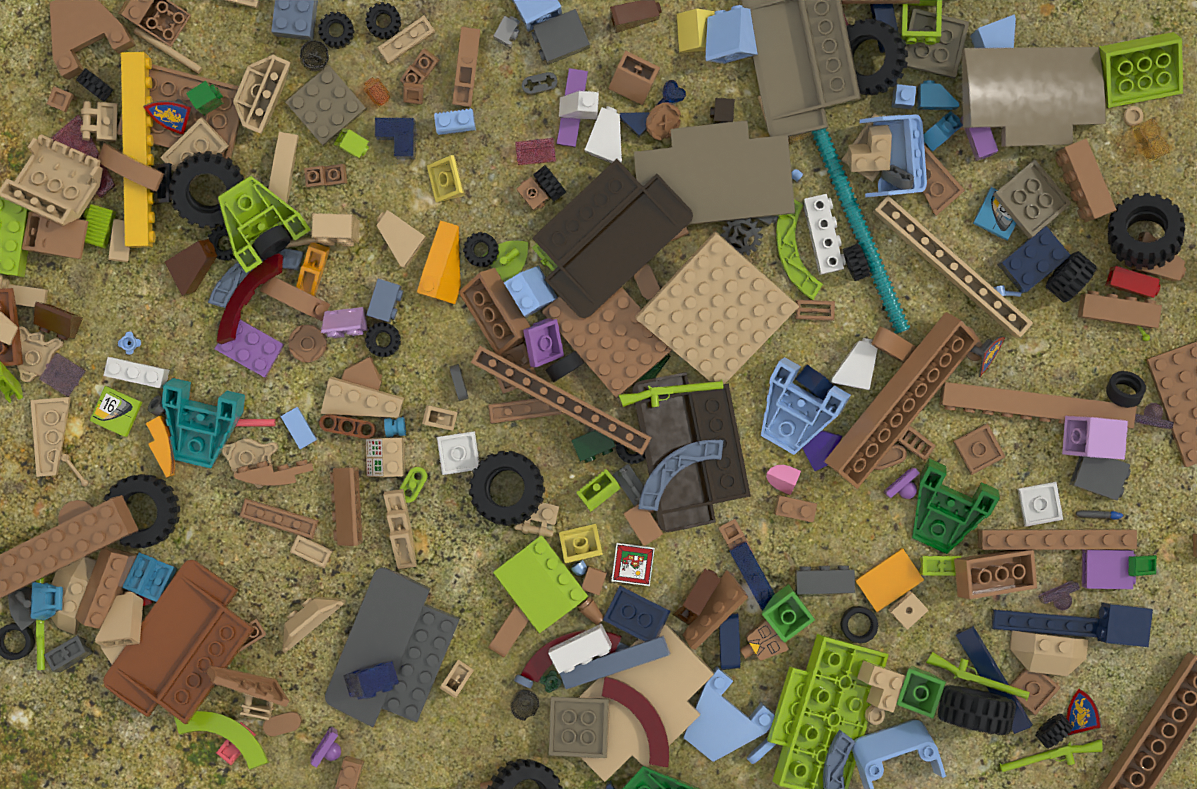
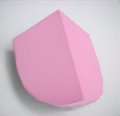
[766,465,801,495]

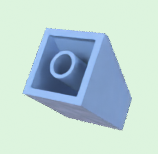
[512,0,562,32]
[706,5,758,64]
[970,15,1016,48]
[504,266,558,318]

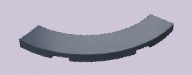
[208,249,304,308]
[638,440,723,511]
[823,730,856,789]

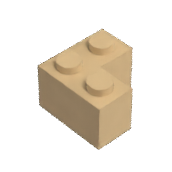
[848,125,892,172]
[857,660,906,712]

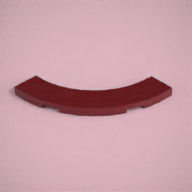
[216,253,283,344]
[521,630,622,683]
[602,676,670,768]

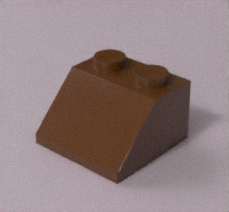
[34,301,83,341]

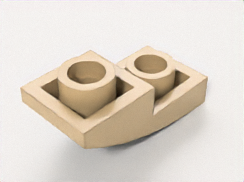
[108,219,130,263]

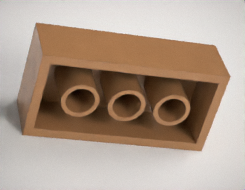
[1055,138,1116,223]
[954,550,1037,599]

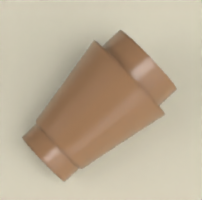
[577,596,604,625]

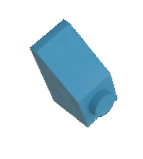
[917,80,959,110]

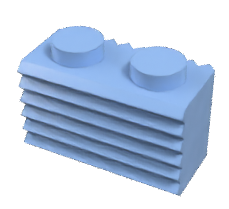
[434,108,476,135]

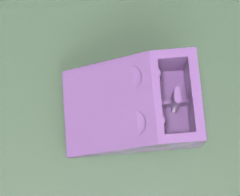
[321,307,368,338]

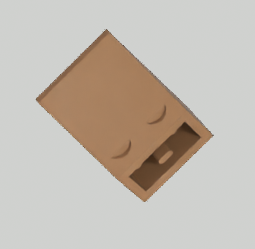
[118,0,191,47]
[22,212,89,259]

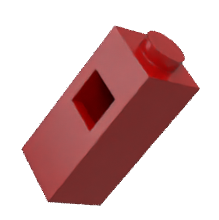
[1105,266,1160,299]

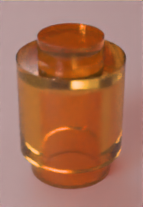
[363,77,391,107]

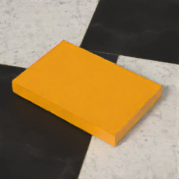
[855,548,924,612]

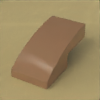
[719,519,754,562]

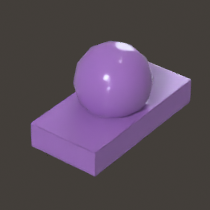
[884,467,920,499]
[310,726,341,768]

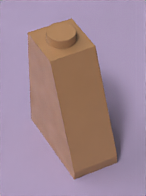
[1130,232,1186,282]

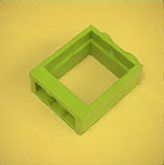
[901,0,942,45]

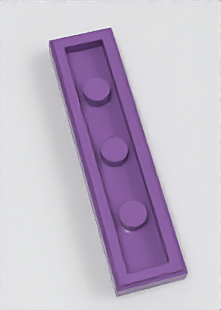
[557,68,588,148]

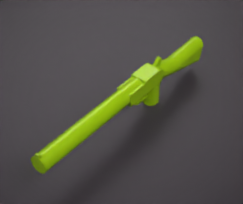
[618,379,723,407]
[36,578,45,670]
[926,652,1030,701]
[999,739,1103,772]

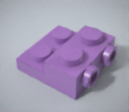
[523,319,564,367]

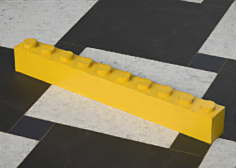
[121,52,156,248]

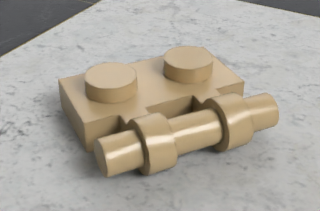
[80,101,117,142]
[515,502,559,538]

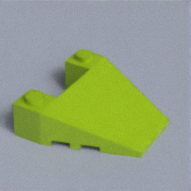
[218,175,311,273]

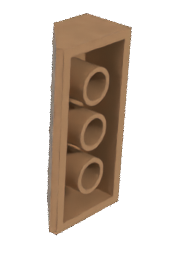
[459,268,531,356]
[330,467,363,546]
[75,547,137,629]

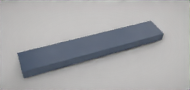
[560,636,671,689]

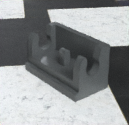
[44,635,93,673]

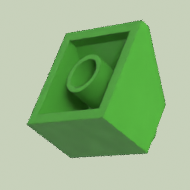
[761,584,815,643]
[896,666,946,719]

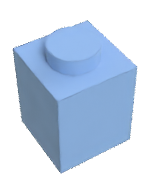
[891,84,916,109]

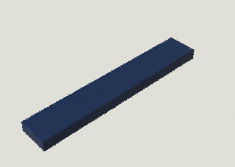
[992,609,1100,638]
[956,626,1033,734]

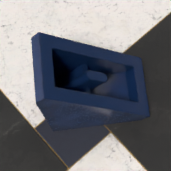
[620,112,650,138]
[795,365,834,401]

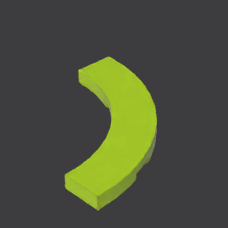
[776,199,823,300]
[174,711,269,770]

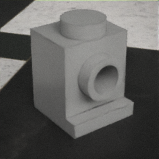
[494,16,520,49]

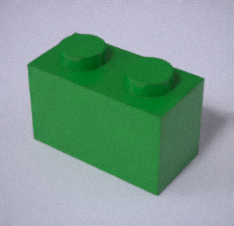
[186,81,224,116]

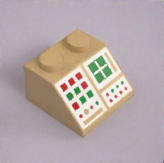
[366,437,405,477]

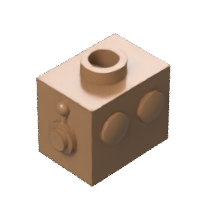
[516,177,549,212]

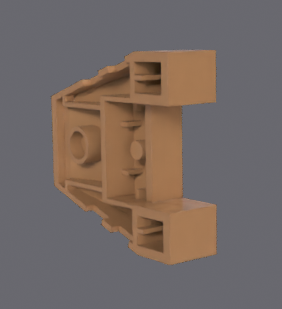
[50,0,136,80]

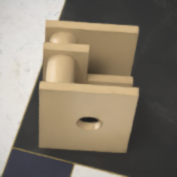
[888,591,929,630]
[240,693,274,720]

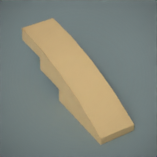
[269,132,299,203]
[383,489,417,569]

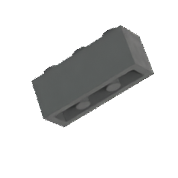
[795,565,855,594]

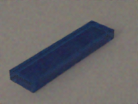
[729,541,775,611]

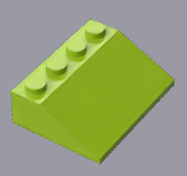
[1099,32,1183,108]
[492,535,588,634]

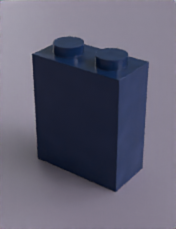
[1096,602,1153,647]

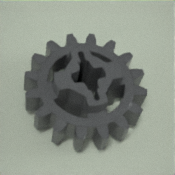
[721,218,763,255]

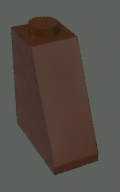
[610,0,662,33]
[165,239,217,296]
[672,568,721,625]

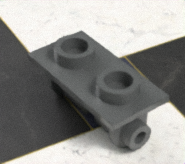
[613,464,644,506]

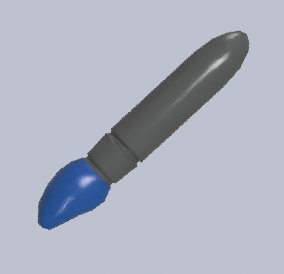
[1076,510,1123,520]

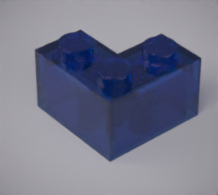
[375,118,416,159]
[343,661,399,700]

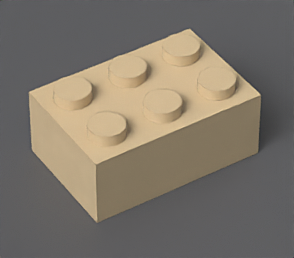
[312,213,360,247]

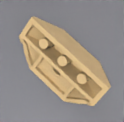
[233,55,291,134]
[51,556,97,635]
[282,597,346,653]
[1010,631,1088,676]

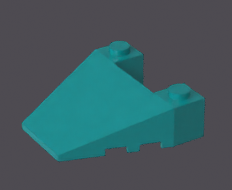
[162,378,245,469]

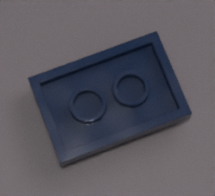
[603,586,671,642]

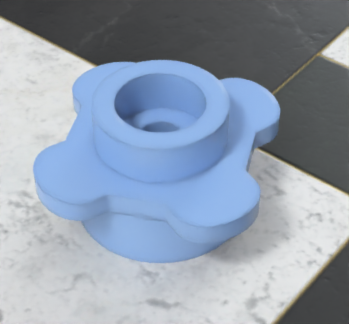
[118,332,141,355]

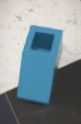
[923,111,963,151]

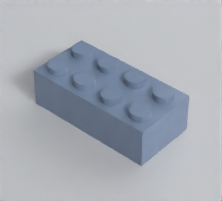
[271,0,318,41]

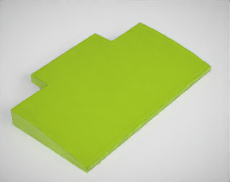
[767,634,889,789]

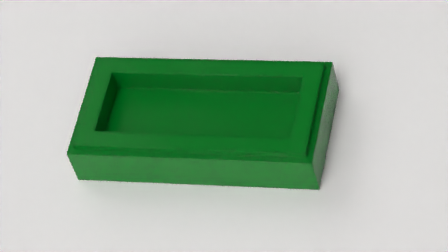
[1128,555,1157,576]

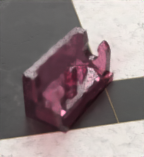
[515,138,556,165]

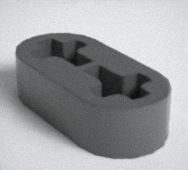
[522,72,558,95]
[881,165,914,190]
[449,364,469,401]

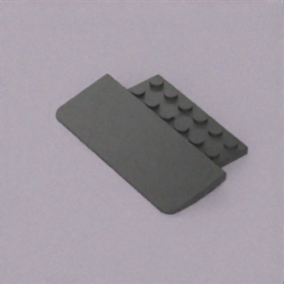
[325,567,460,727]

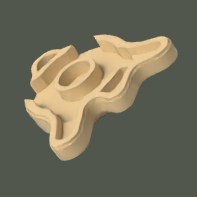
[17,326,64,382]
[222,438,278,488]

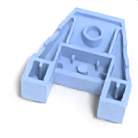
[761,357,851,455]
[683,666,775,762]

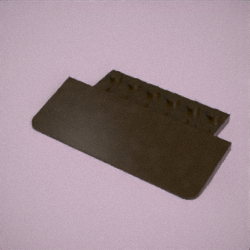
[532,158,693,318]
[633,372,751,532]

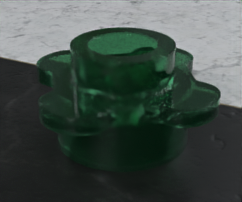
[540,670,562,693]

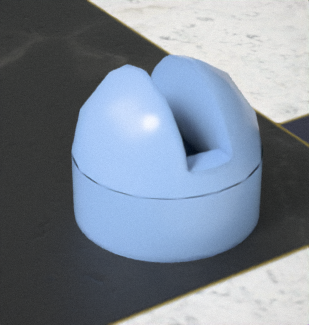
[570,559,587,576]

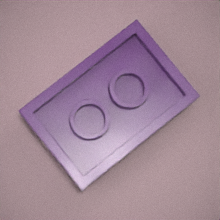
[215,319,285,378]

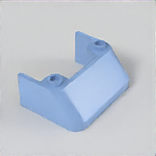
[860,114,927,197]
[852,719,946,789]

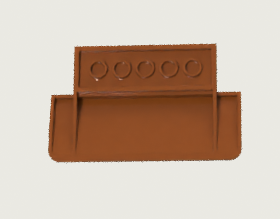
[103,560,255,724]

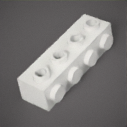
[802,194,846,275]

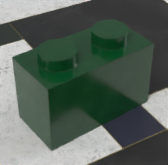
[571,430,616,463]

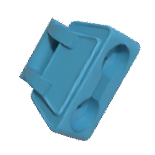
[31,582,63,621]

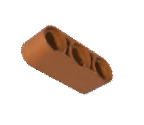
[319,414,377,438]

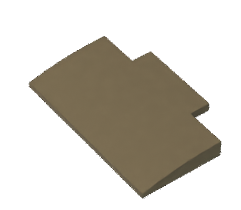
[962,47,1106,146]
[634,120,795,225]

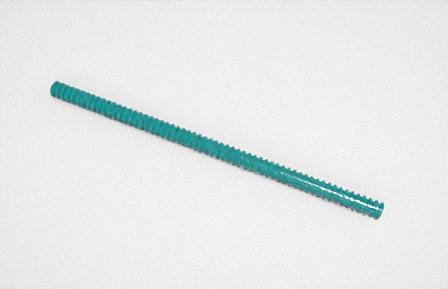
[811,128,910,334]

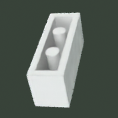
[104,357,170,388]
[548,624,612,673]

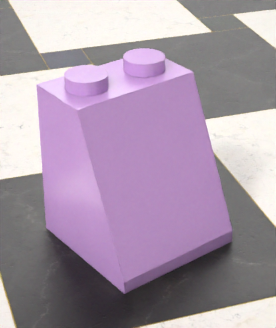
[1062,416,1128,460]

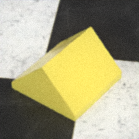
[677,9,715,53]
[427,155,465,203]
[559,524,603,563]

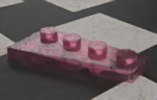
[51,114,116,198]

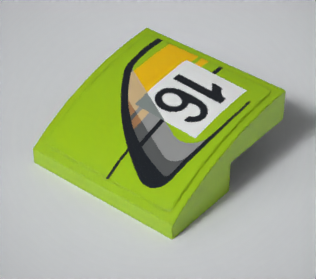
[90,386,143,437]

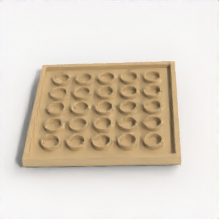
[635,231,799,384]

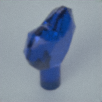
[656,80,686,106]

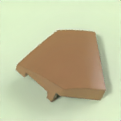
[342,356,382,390]

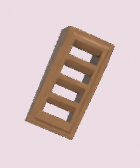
[897,425,936,461]

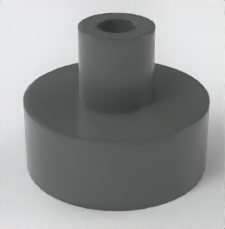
[148,395,166,416]

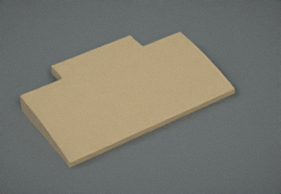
[578,623,714,782]

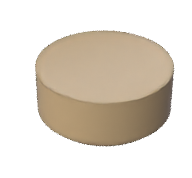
[1122,106,1143,126]
[865,705,885,725]

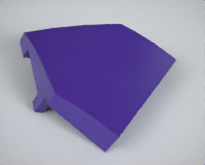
[802,430,842,471]

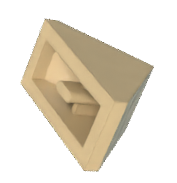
[422,405,458,431]
[440,660,474,699]

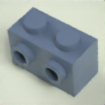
[366,279,404,323]

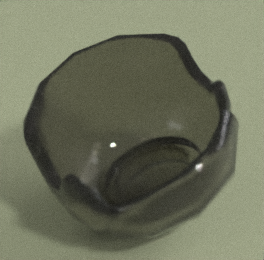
[300,40,329,72]
[510,689,540,721]

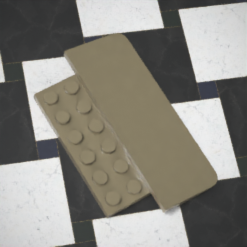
[742,0,861,137]

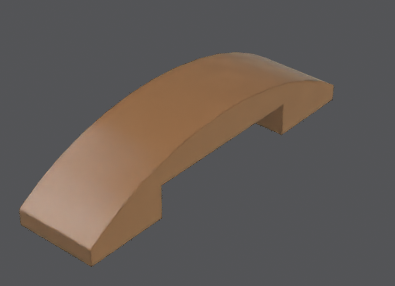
[98,143,164,191]

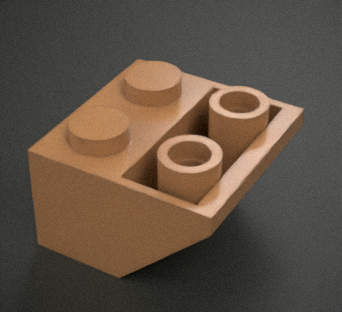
[608,50,660,106]

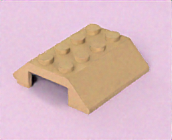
[0,134,103,226]

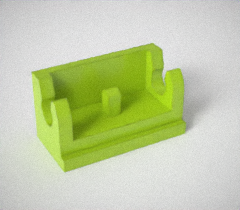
[0,361,24,403]
[919,556,961,576]

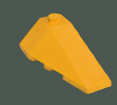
[417,220,461,304]

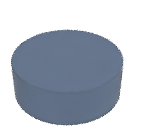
[514,674,534,689]

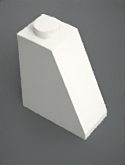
[559,91,599,120]
[585,106,622,163]
[830,338,878,390]

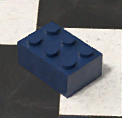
[997,226,1071,294]

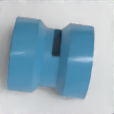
[384,417,406,437]

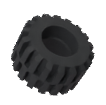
[1045,251,1097,303]

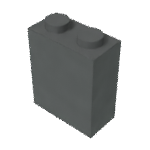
[531,9,590,65]
[1069,456,1131,501]

